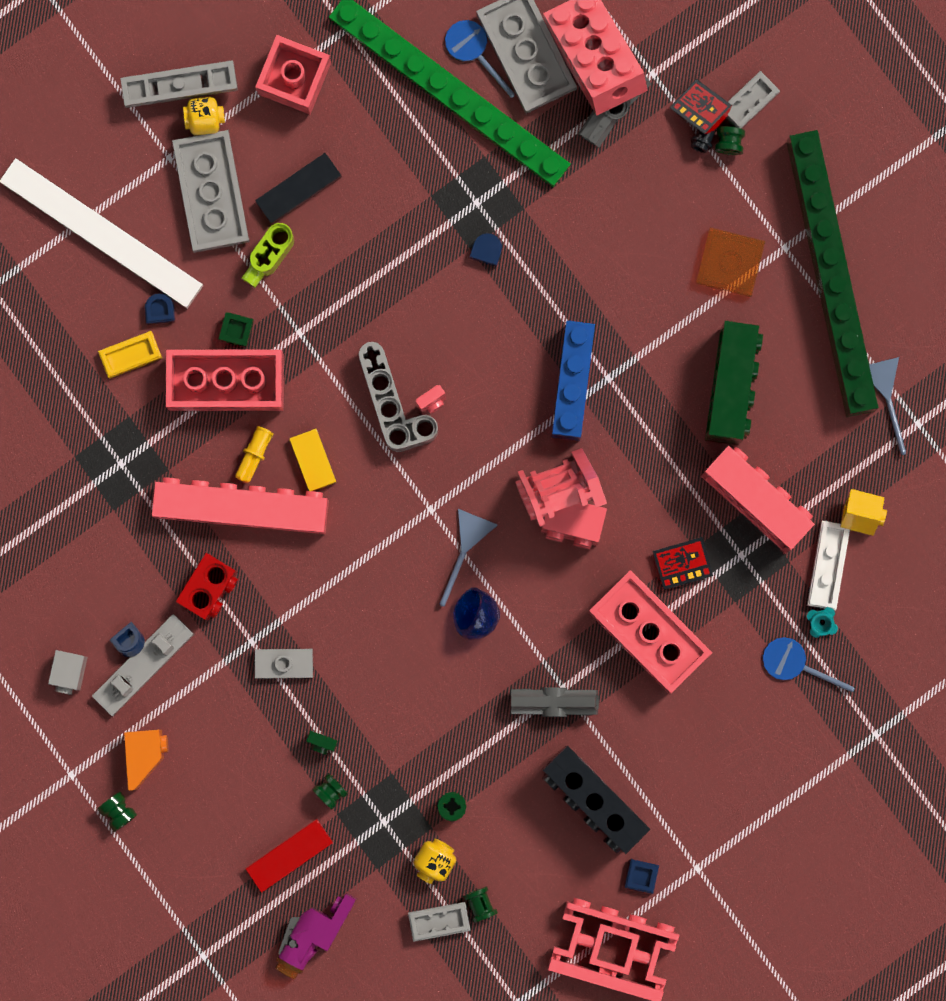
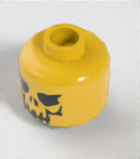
[183,97,225,136]
[413,839,456,884]

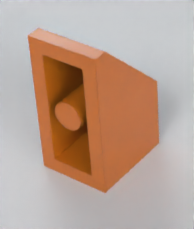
[124,730,168,790]

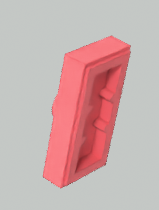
[416,385,446,415]

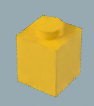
[840,489,887,536]

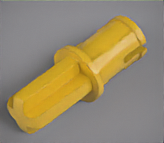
[235,426,274,483]

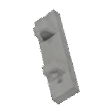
[120,60,238,108]
[92,614,195,716]

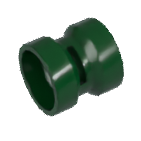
[97,792,137,832]

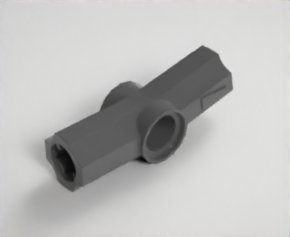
[578,76,651,148]
[511,687,599,717]

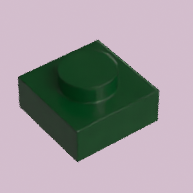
[219,312,254,348]
[306,731,339,755]

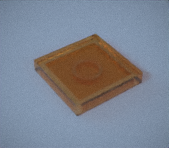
[696,227,765,297]

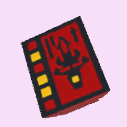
[670,79,732,134]
[653,537,713,590]

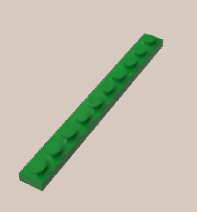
[329,0,571,188]

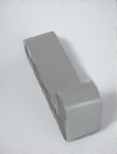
[359,342,438,452]

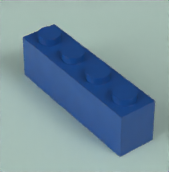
[552,321,595,441]

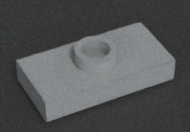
[726,71,780,129]
[255,649,313,679]
[408,902,471,942]

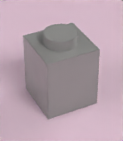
[48,650,88,695]

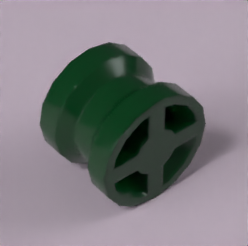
[715,126,745,155]
[312,773,349,809]
[438,792,467,821]

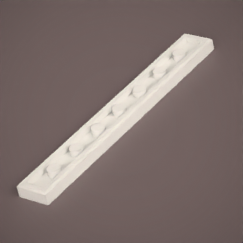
[0,158,203,309]

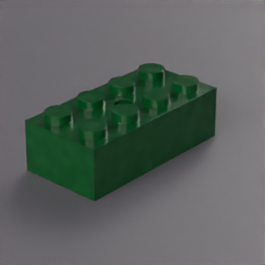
[705,321,763,445]

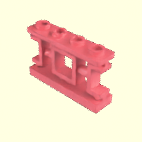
[515,448,607,527]
[548,898,679,1001]

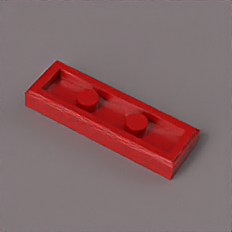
[246,819,334,893]

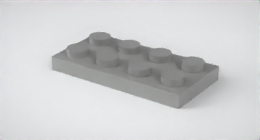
[476,0,577,114]
[172,130,250,253]

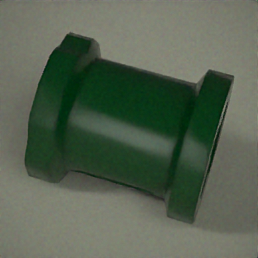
[463,886,498,923]

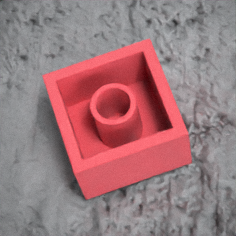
[255,35,331,115]
[541,503,607,550]

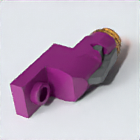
[275,893,357,979]

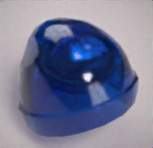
[453,587,500,640]

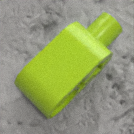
[241,223,294,288]

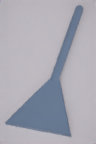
[869,357,906,455]
[440,509,497,607]

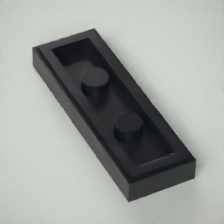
[255,153,342,225]

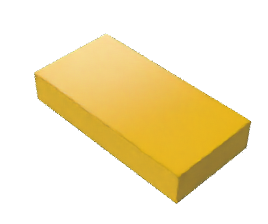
[98,331,162,379]
[289,429,337,491]

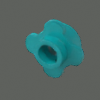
[807,607,838,638]

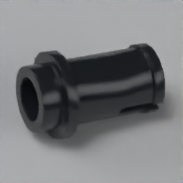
[691,127,718,153]

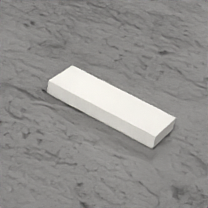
[807,521,850,611]

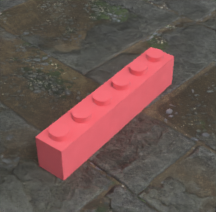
[152,478,329,534]

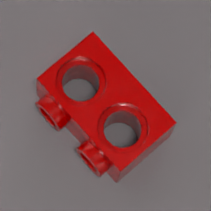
[176,553,239,621]

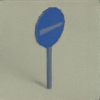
[445,20,515,97]
[763,637,855,692]

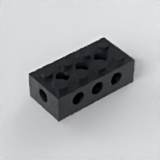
[542,746,651,854]

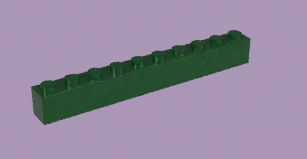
[786,130,879,418]

